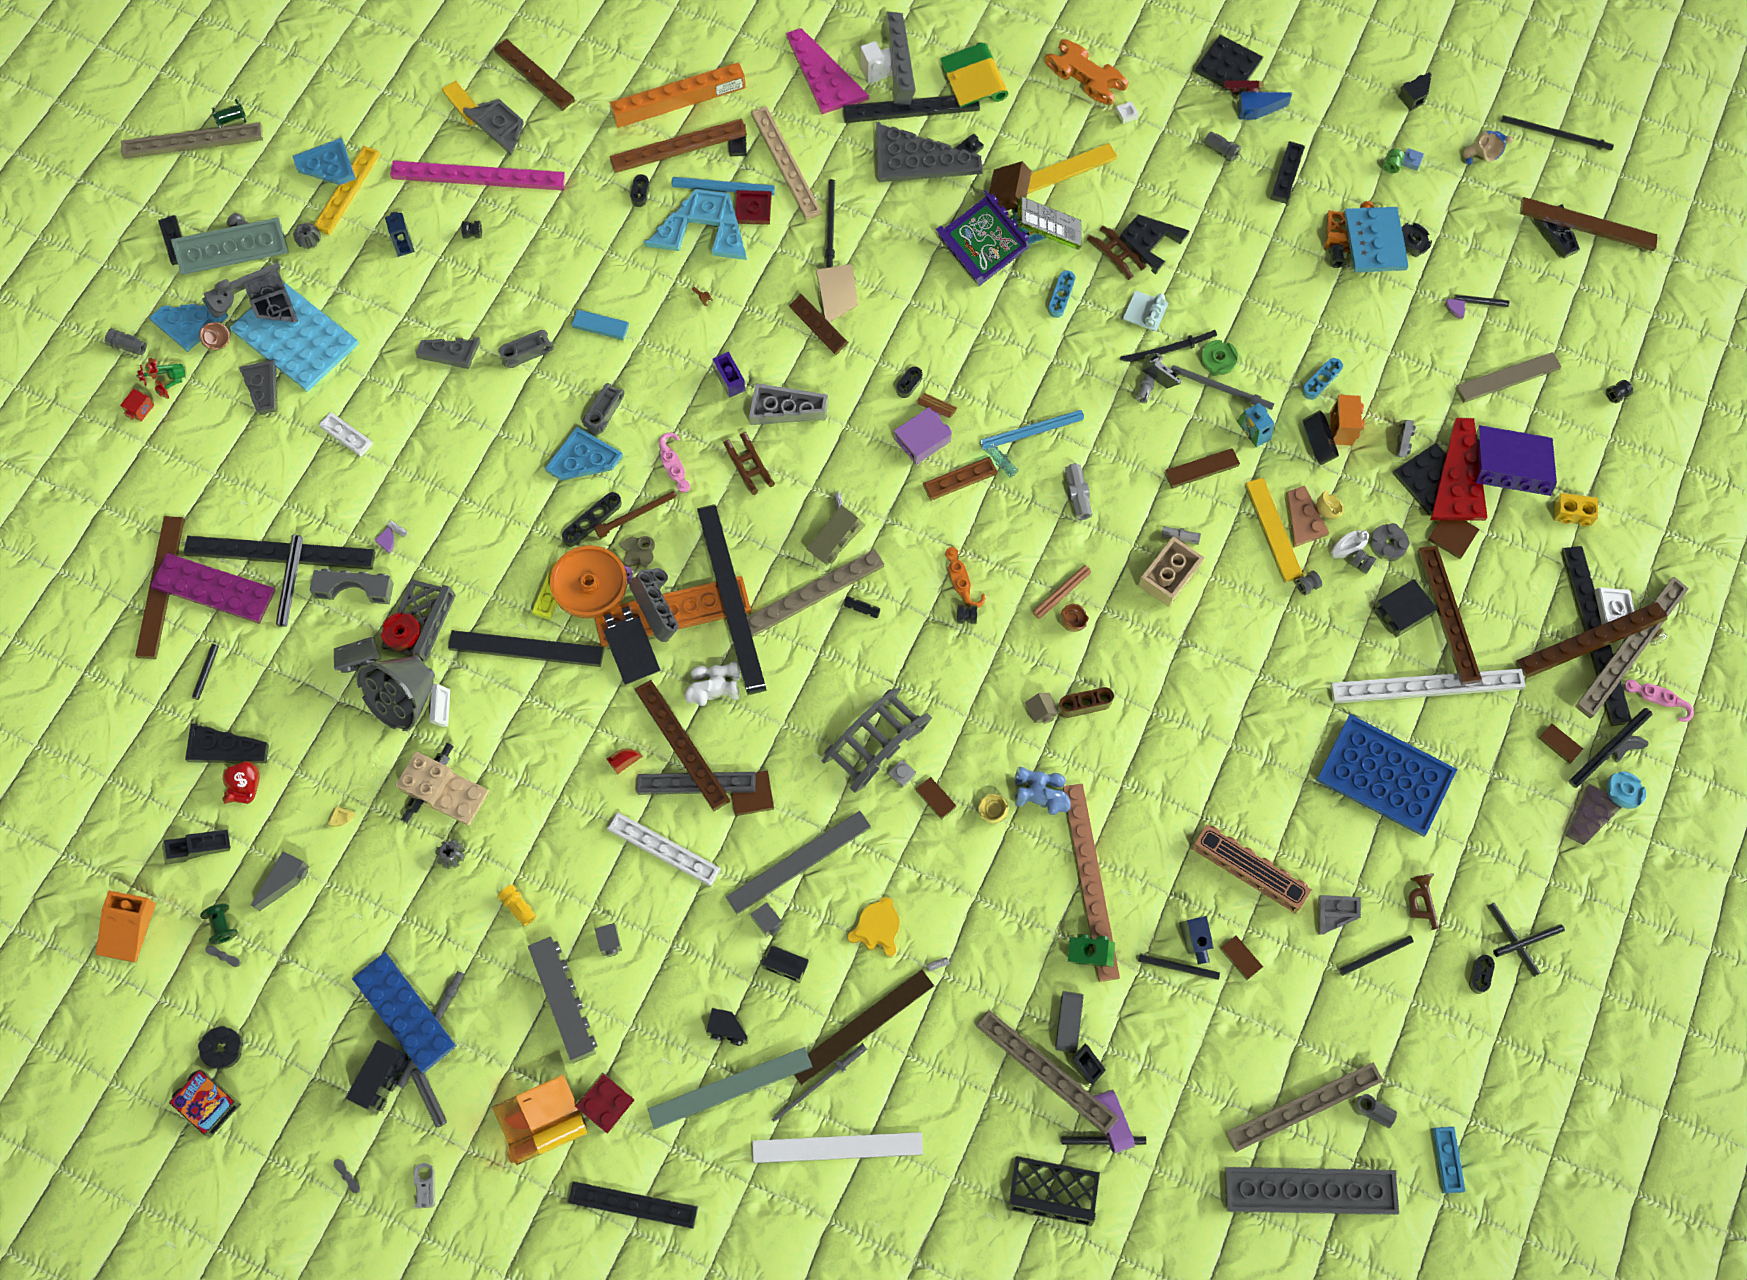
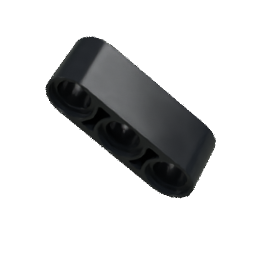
[1303,410,1339,465]

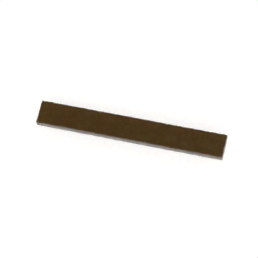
[794,970,934,1086]

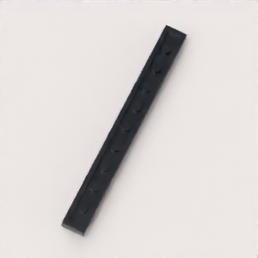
[183,536,376,569]
[1562,546,1632,726]

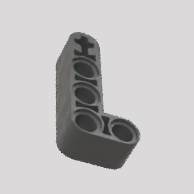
[629,568,679,642]

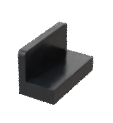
[762,946,809,983]

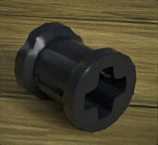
[1328,244,1346,268]

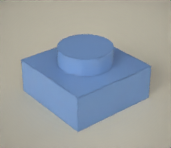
[1401,148,1424,171]

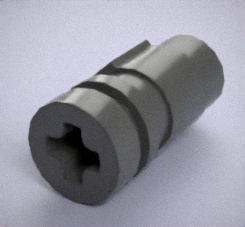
[1204,131,1241,162]
[105,328,147,355]

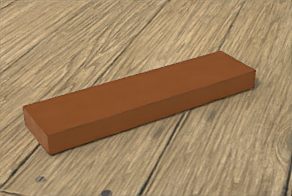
[923,457,998,501]

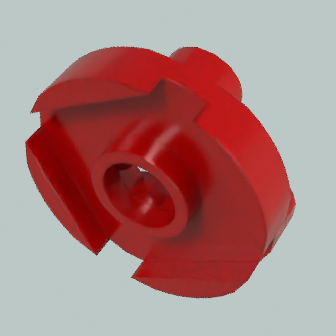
[381,613,421,652]

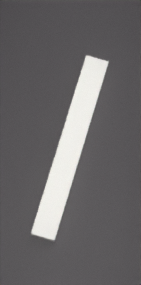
[753,1132,923,1163]

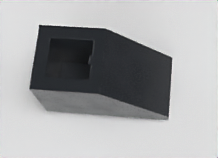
[1398,72,1432,111]
[706,1008,749,1046]

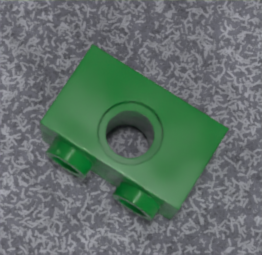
[1068,934,1115,967]

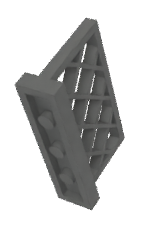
[381,580,456,662]

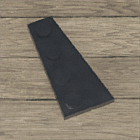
[185,723,269,763]

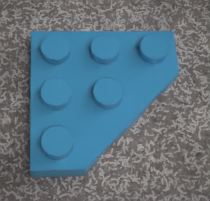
[293,138,356,185]
[149,304,228,352]
[545,427,623,481]

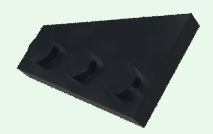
[1533,204,1580,259]

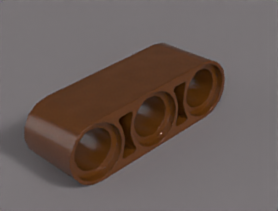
[1057,687,1114,718]

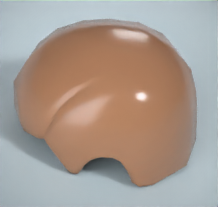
[199,322,230,350]

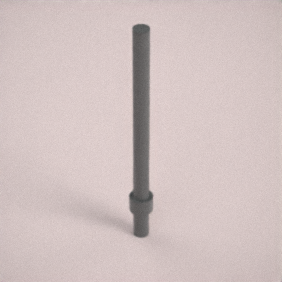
[1171,365,1275,410]
[397,971,465,1089]

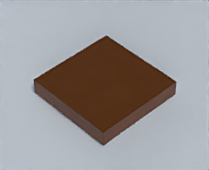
[1428,520,1480,560]
[732,770,774,816]

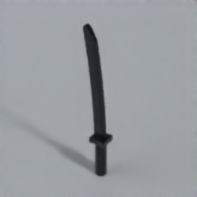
[1120,329,1217,362]

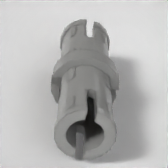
[1161,526,1201,545]

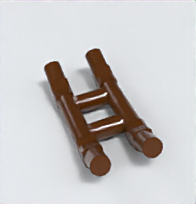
[1087,225,1147,280]
[723,432,775,495]

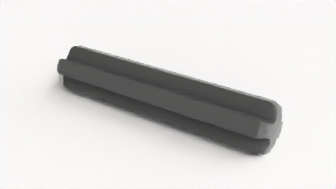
[411,1069,447,1128]

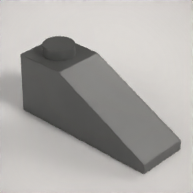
[251,852,309,911]

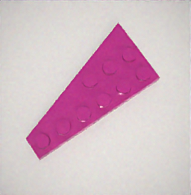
[786,28,869,114]

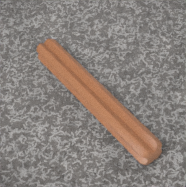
[1033,565,1091,619]

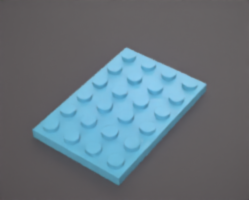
[230,282,359,392]

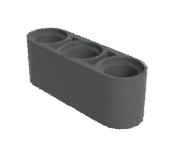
[1055,991,1084,1053]

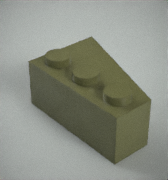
[806,505,866,566]

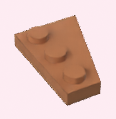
[1287,485,1329,548]

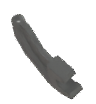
[1606,735,1649,762]

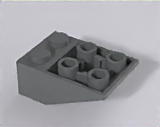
[334,637,381,673]

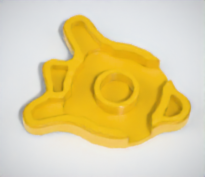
[848,897,900,957]

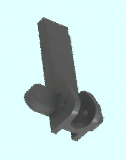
[202,262,281,318]

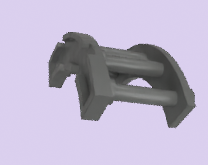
[822,687,932,793]

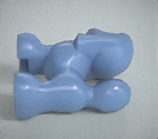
[1015,767,1071,815]

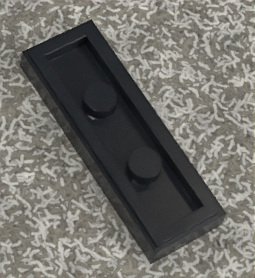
[158,215,183,265]

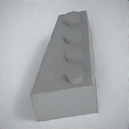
[749,383,829,425]

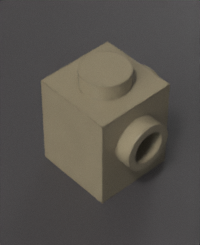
[1025,693,1059,724]

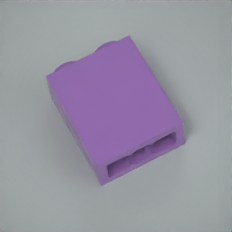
[894,407,952,465]

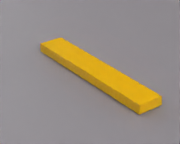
[1027,143,1117,194]
[314,146,380,235]
[1245,478,1303,583]

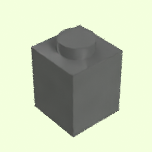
[751,902,782,938]
[595,923,622,957]

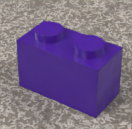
[712,351,746,398]

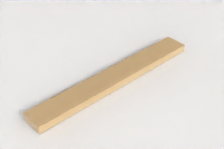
[751,106,822,221]

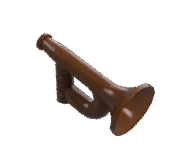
[1408,873,1440,930]

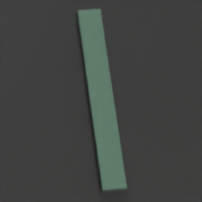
[647,1047,813,1130]

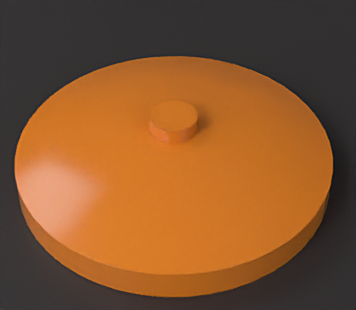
[550,545,627,619]

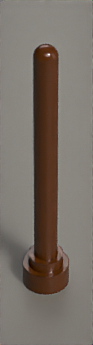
[594,491,677,540]

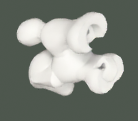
[685,661,741,706]

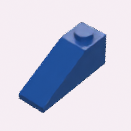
[1238,92,1292,120]

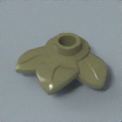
[619,536,655,567]

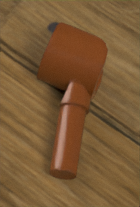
[692,287,713,306]

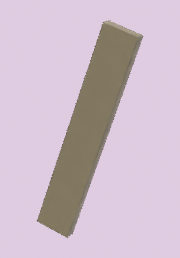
[1455,352,1561,403]

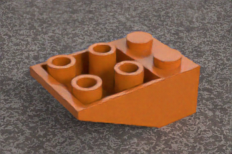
[96,890,156,963]

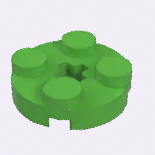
[1201,340,1238,376]

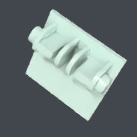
[1123,290,1168,332]

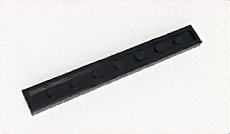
[843,95,980,123]
[448,630,604,667]

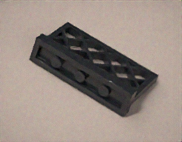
[1007,1156,1100,1227]

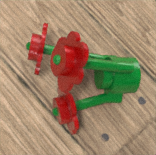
[136,358,186,399]

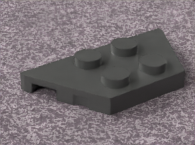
[463,99,524,155]

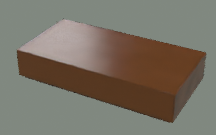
[1538,723,1583,764]
[916,777,957,820]
[1220,935,1263,980]

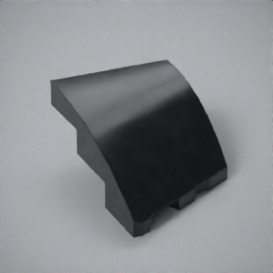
[243,271,298,322]

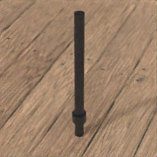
[824,179,835,268]

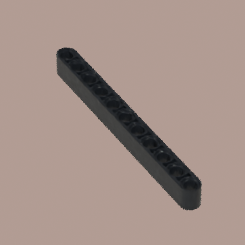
[697,504,767,696]

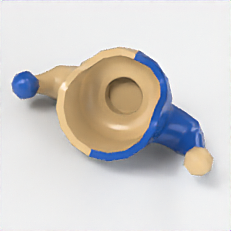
[1463,130,1513,165]

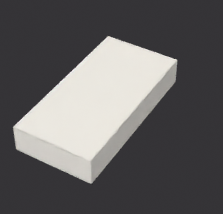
[429,684,450,727]

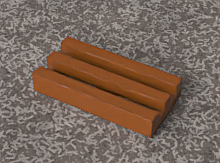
[917,393,957,418]

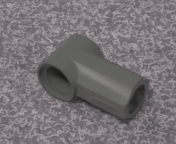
[1352,1094,1397,1129]

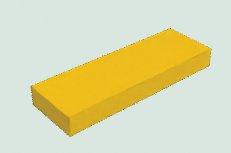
[442,81,477,126]

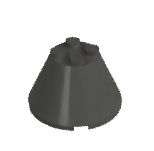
[356,655,435,731]

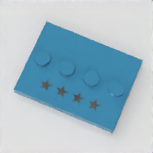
[1344,207,1409,272]

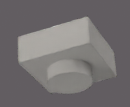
[888,760,916,788]

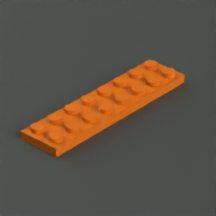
[595,576,751,647]

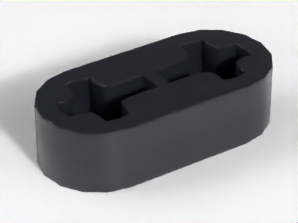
[631,174,650,207]
[896,367,923,398]
[1469,955,1495,994]

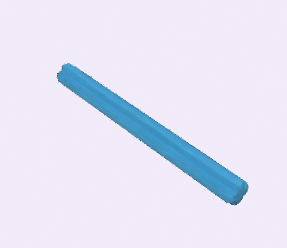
[672,177,775,196]
[980,410,1084,450]

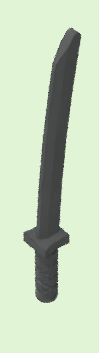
[772,1043,868,1122]

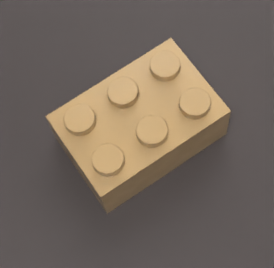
[1138,536,1205,607]

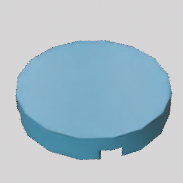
[1606,771,1646,809]

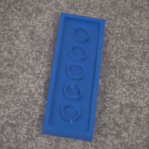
[352,952,457,1074]

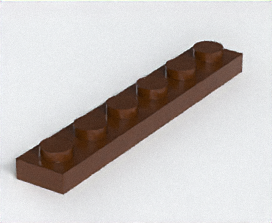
[494,38,575,111]

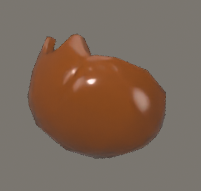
[1060,603,1089,632]

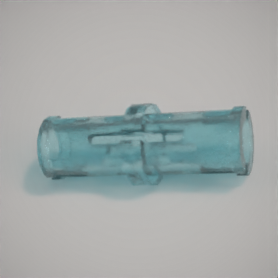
[986,443,1019,478]

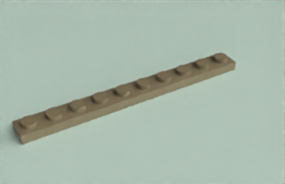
[1574,577,1689,719]

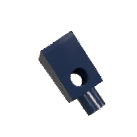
[385,212,415,257]
[1179,916,1213,965]

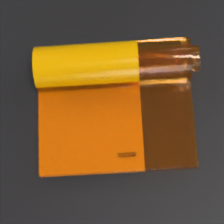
[492,1074,588,1166]

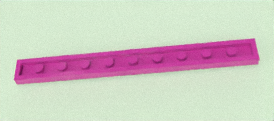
[390,161,566,191]

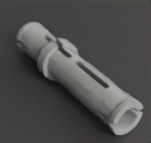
[1136,353,1163,404]

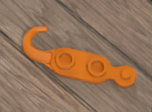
[945,547,986,608]

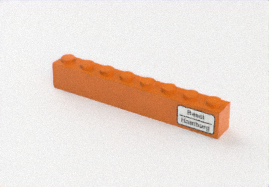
[610,62,746,128]

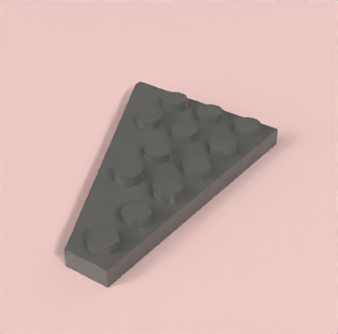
[876,122,983,182]

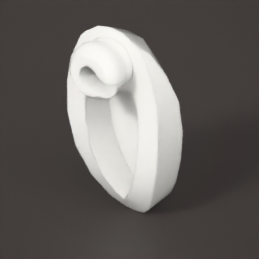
[1330,530,1369,559]

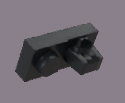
[954,133,984,154]

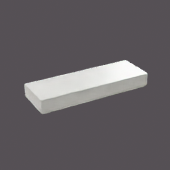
[319,412,373,457]

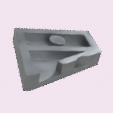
[1395,420,1416,458]
[1318,895,1361,935]

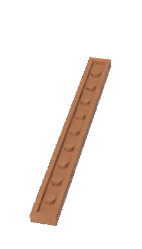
[1063,783,1120,982]

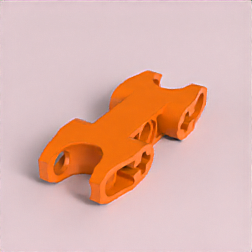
[1045,39,1129,105]

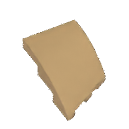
[817,264,858,323]

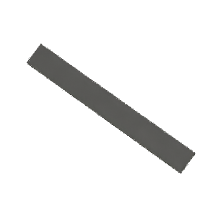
[726,811,871,915]

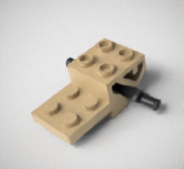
[395,743,489,826]

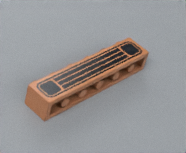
[1191,824,1312,914]

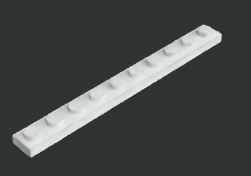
[1330,669,1526,704]

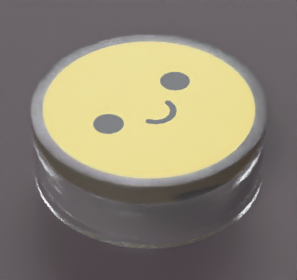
[1649,628,1667,646]

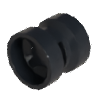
[461,220,482,239]
[1606,379,1633,404]
[957,605,977,624]

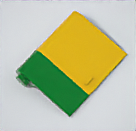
[940,42,1009,108]

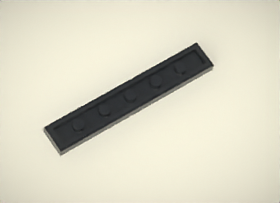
[568,1181,698,1229]

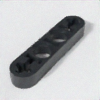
[562,492,622,547]

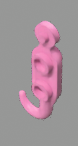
[659,432,690,493]
[1624,679,1694,722]

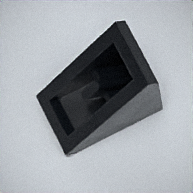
[1068,1043,1106,1085]

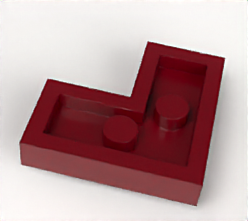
[1224,80,1264,92]

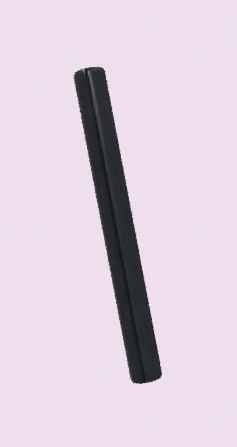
[1569,708,1653,788]

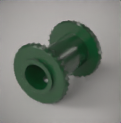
[212,99,247,128]
[200,904,238,944]

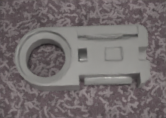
[414,1163,436,1209]

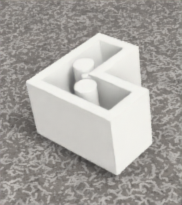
[860,41,893,84]

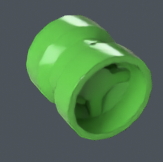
[1383,149,1405,174]

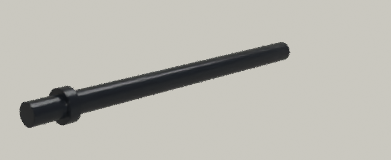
[1501,115,1614,151]

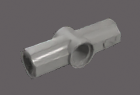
[1065,463,1092,521]

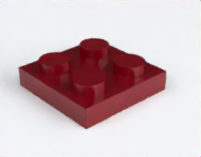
[735,190,772,225]
[574,1073,635,1134]

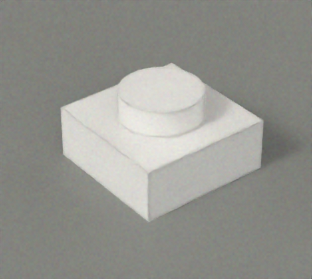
[1116,101,1139,124]

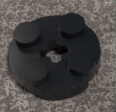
[1401,223,1432,257]
[198,1026,243,1069]

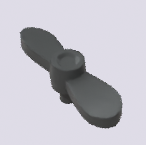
[205,946,240,967]
[334,1159,360,1194]

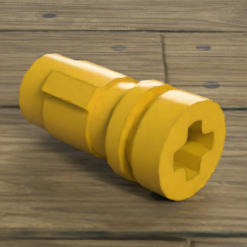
[497,884,537,927]

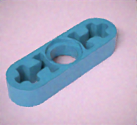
[1048,271,1075,318]
[1302,358,1343,400]

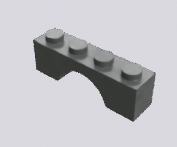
[310,569,394,604]

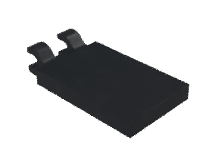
[604,606,661,685]

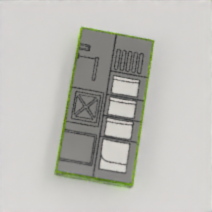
[1018,196,1082,250]

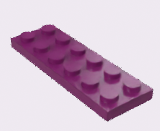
[151,553,276,624]

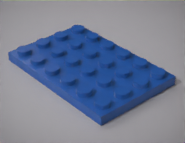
[1316,714,1457,837]

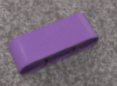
[1093,1089,1135,1154]

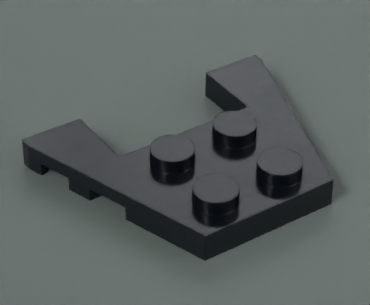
[1119,214,1190,275]

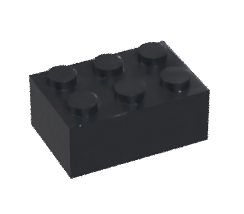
[345,1040,409,1115]

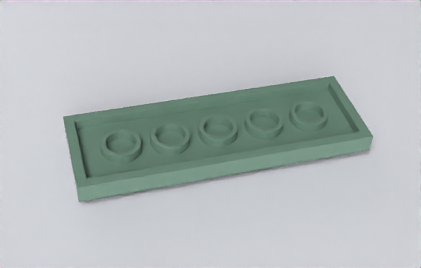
[171,217,289,275]

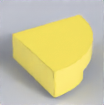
[328,806,356,827]

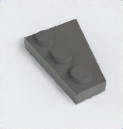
[416,337,480,369]
[238,360,277,415]

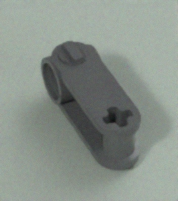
[498,330,554,368]
[582,383,625,435]

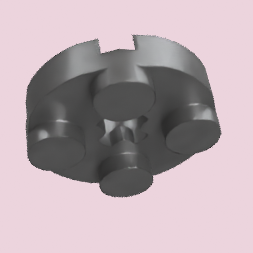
[1370,523,1410,561]

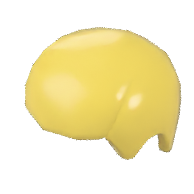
[1316,490,1344,519]
[978,794,1008,824]

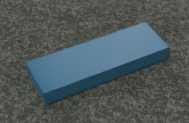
[572,310,629,340]
[1432,1126,1466,1194]

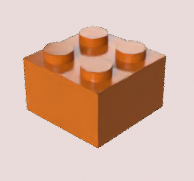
[1330,394,1365,446]

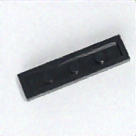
[1270,141,1306,204]

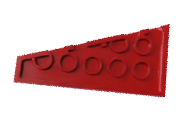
[1430,418,1488,521]

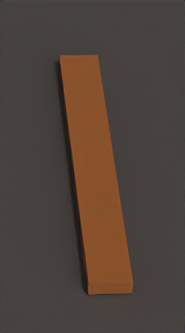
[610,118,747,173]

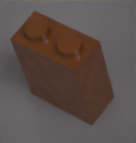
[989,161,1032,210]

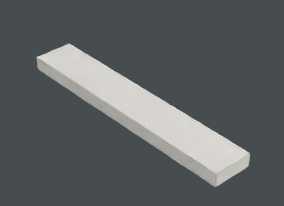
[607,812,721,887]

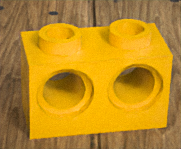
[1554,493,1598,526]

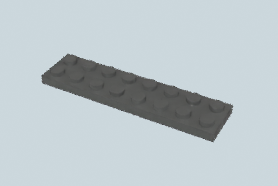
[1224,1167,1399,1215]

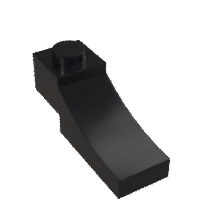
[162,829,231,865]

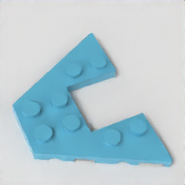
[644,189,747,260]

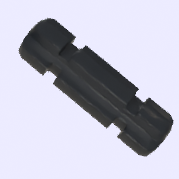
[844,596,881,618]

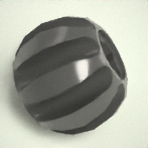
[293,222,321,249]
[435,839,465,869]

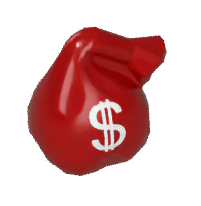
[222,761,260,804]

